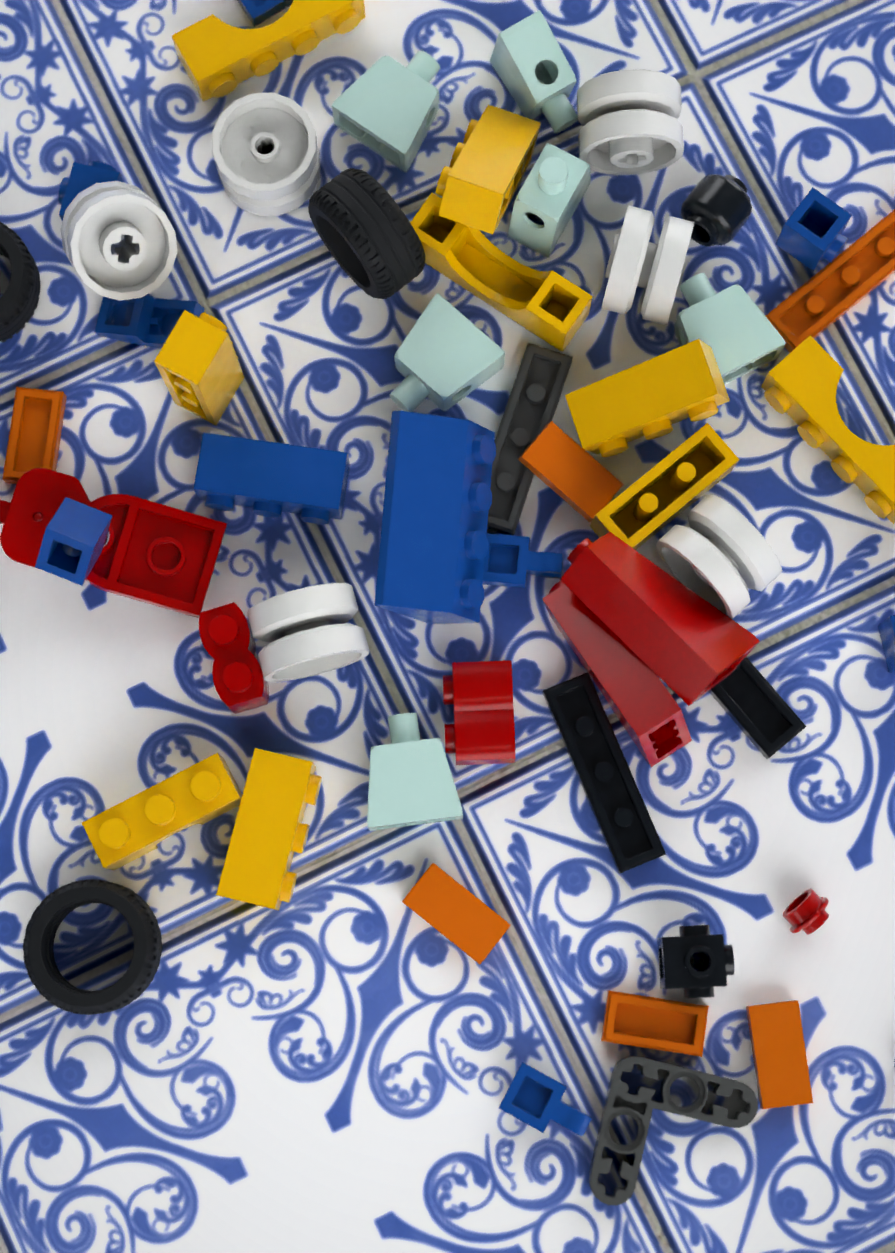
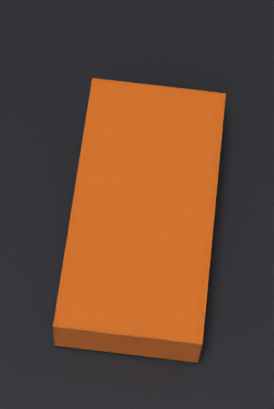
[3,387,67,484]
[518,421,624,523]
[402,863,511,964]
[601,990,709,1057]
[746,1000,813,1109]

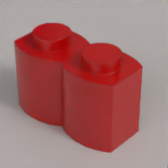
[199,602,269,714]
[443,660,516,765]

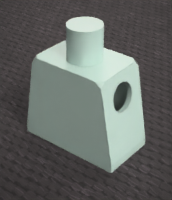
[490,10,578,133]
[331,50,440,173]
[507,143,591,258]
[674,273,786,385]
[389,292,505,412]
[367,713,463,831]

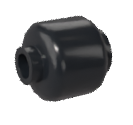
[681,174,752,246]

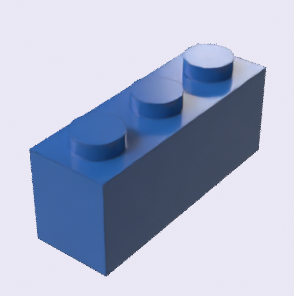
[193,433,350,524]

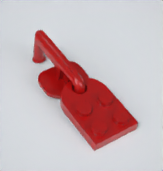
[0,468,227,618]

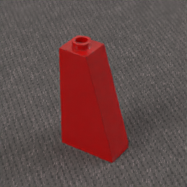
[560,532,760,706]
[542,580,692,767]

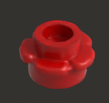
[783,889,829,935]

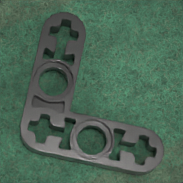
[588,1056,758,1205]

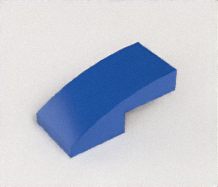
[94,294,205,349]

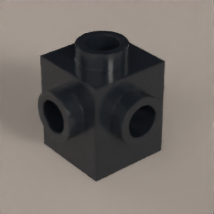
[657,925,734,998]

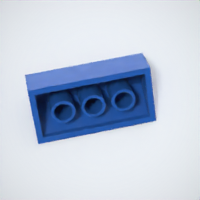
[374,410,496,624]

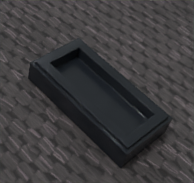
[708,657,807,759]

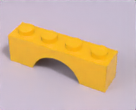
[171,0,366,102]
[410,193,593,353]
[761,335,895,524]

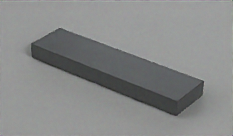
[487,342,573,535]

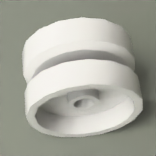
[577,69,684,175]
[212,92,320,216]
[60,181,177,301]
[601,205,694,325]
[656,495,783,619]
[247,583,370,682]

